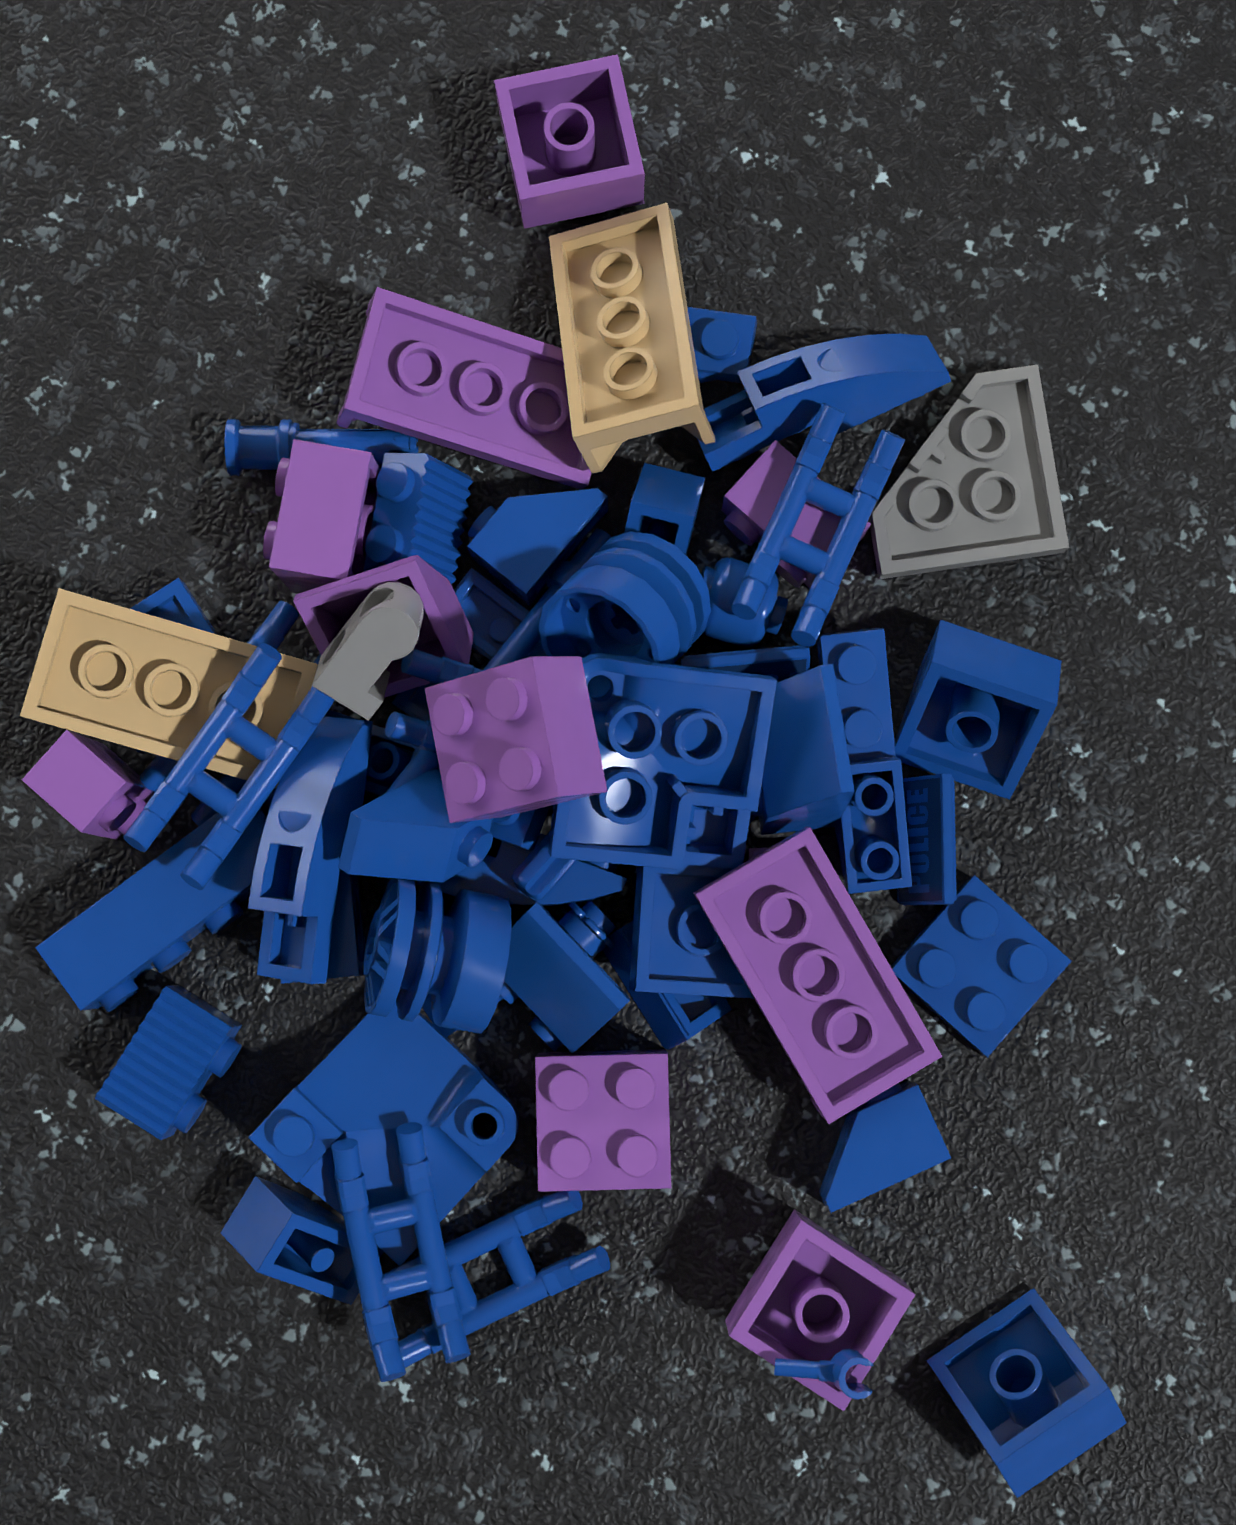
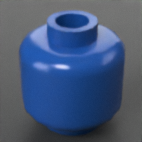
[701,557,788,649]

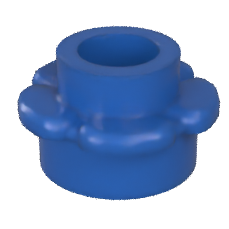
[558,900,616,958]

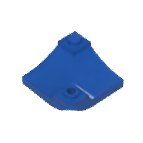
[548,653,777,870]
[248,1001,519,1266]

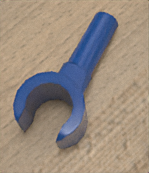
[774,1349,874,1400]

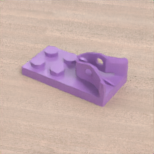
[336,287,591,490]
[693,826,942,1124]

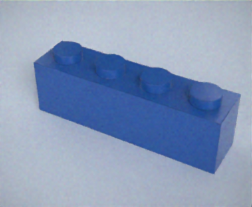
[35,806,268,1012]

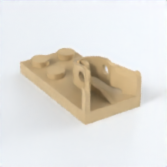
[549,203,715,473]
[20,588,318,789]

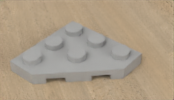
[869,365,1069,580]

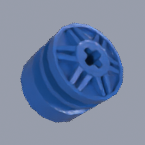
[538,531,711,696]
[363,878,512,1034]

